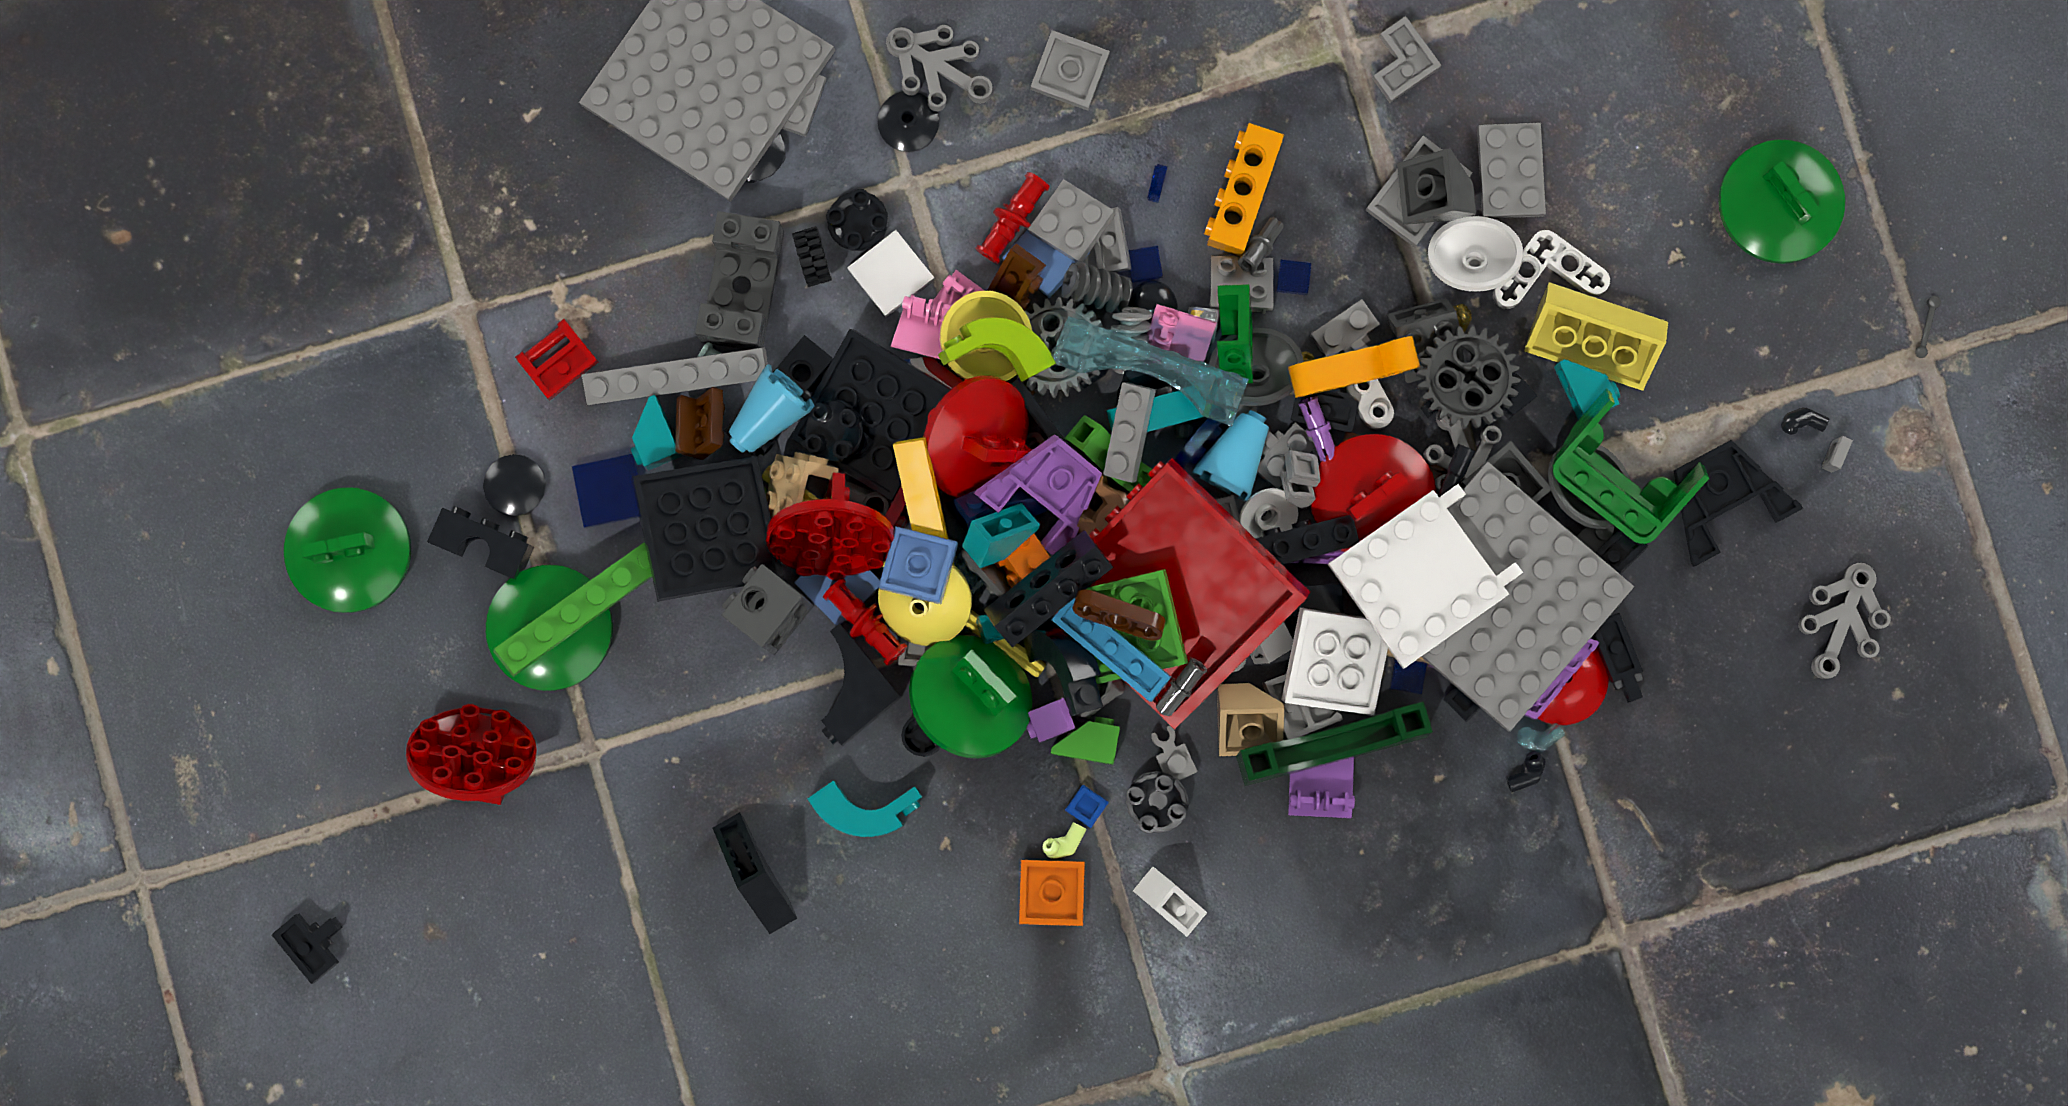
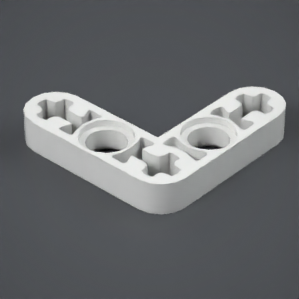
[1493,230,1610,309]

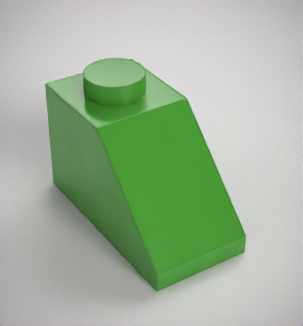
[1051,717,1120,765]

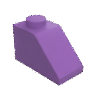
[1027,698,1075,743]

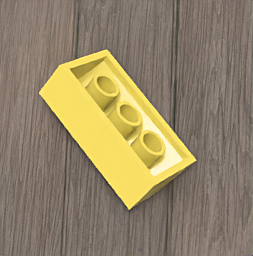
[1524,282,1668,391]

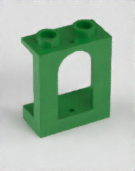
[1217,284,1253,385]

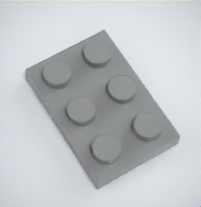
[1477,123,1546,219]
[1365,136,1473,248]

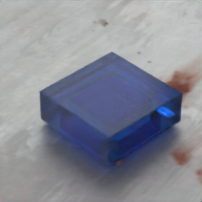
[1128,246,1163,283]
[1276,259,1311,295]
[1389,659,1427,694]

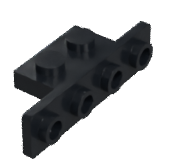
[1255,515,1360,565]

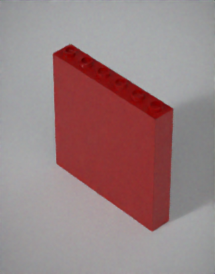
[1055,458,1310,730]

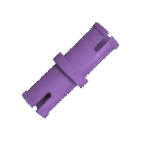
[1298,396,1335,462]

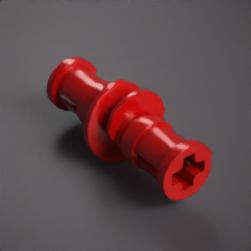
[975,172,1050,264]
[823,578,908,666]

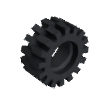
[792,226,832,287]

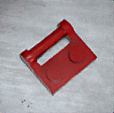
[515,319,599,400]

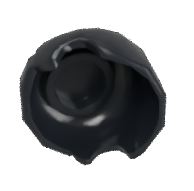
[1129,280,1178,324]

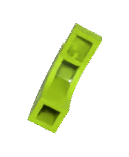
[938,318,1056,382]

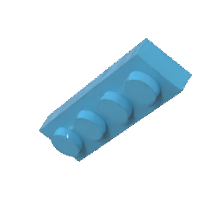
[1052,598,1172,702]

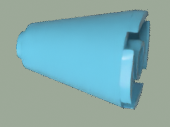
[729,364,815,453]
[1192,410,1269,502]

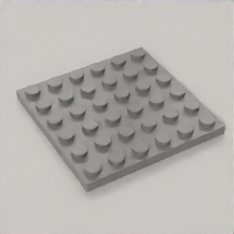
[579,0,836,202]
[1421,462,1634,732]

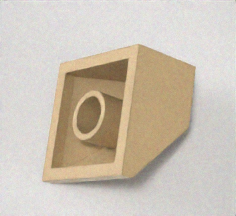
[1217,683,1284,756]

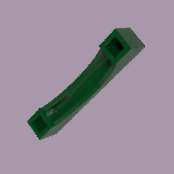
[1236,701,1433,786]

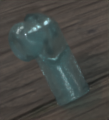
[1517,723,1565,752]

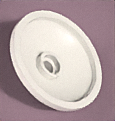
[1428,216,1523,291]

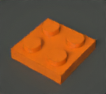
[1019,860,1085,926]

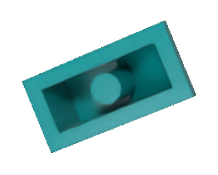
[1554,359,1620,420]
[631,395,683,471]
[962,503,1040,568]

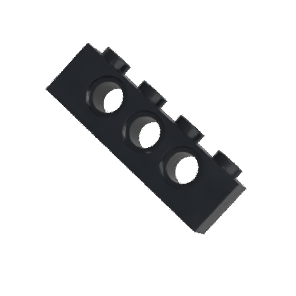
[724,335,833,457]
[984,530,1113,647]

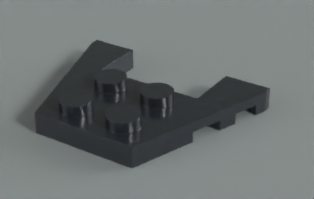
[1673,440,1803,567]

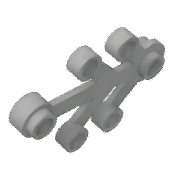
[886,25,992,111]
[1423,410,1501,493]
[1798,563,1891,679]

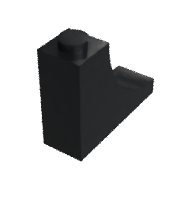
[821,623,902,746]
[712,812,797,934]

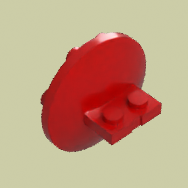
[923,375,1033,498]
[1310,434,1437,552]
[766,472,894,581]
[406,704,537,805]

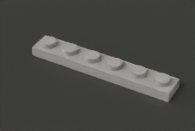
[582,347,768,405]

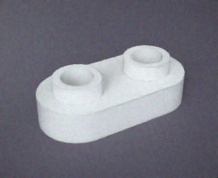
[1346,379,1394,430]

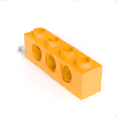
[1204,123,1284,257]

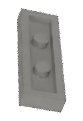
[1103,382,1156,483]

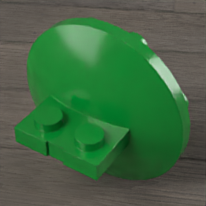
[1718,139,1845,264]
[284,487,411,613]
[486,565,613,691]
[909,635,1032,758]

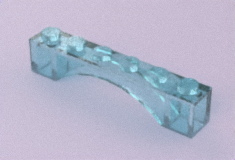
[1054,316,1249,426]

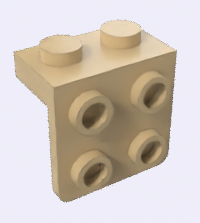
[765,452,839,518]

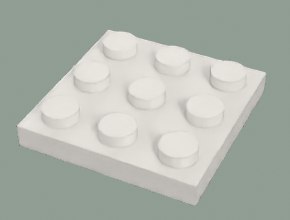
[1281,608,1388,715]

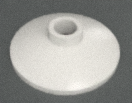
[1239,488,1298,538]

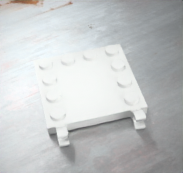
[1328,484,1523,669]

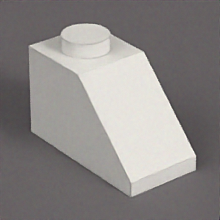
[1133,867,1207,937]

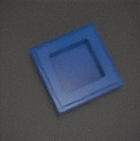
[1065,784,1109,828]

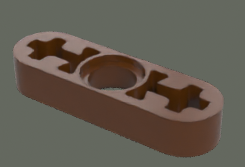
[1072,590,1166,641]

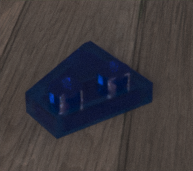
[1174,409,1226,469]

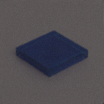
[572,454,639,528]

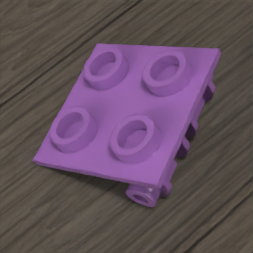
[1288,757,1355,818]

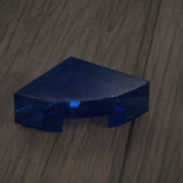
[1147,164,1168,203]

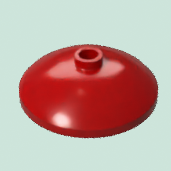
[1537,647,1609,725]

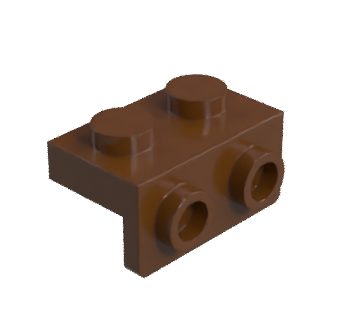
[987,244,1046,311]
[675,387,725,460]

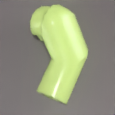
[1042,822,1087,859]

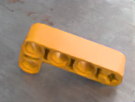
[1288,336,1420,398]

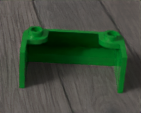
[1552,388,1709,544]

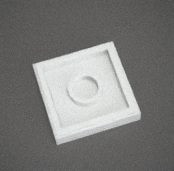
[847,230,935,317]

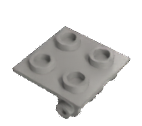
[1209,255,1273,314]

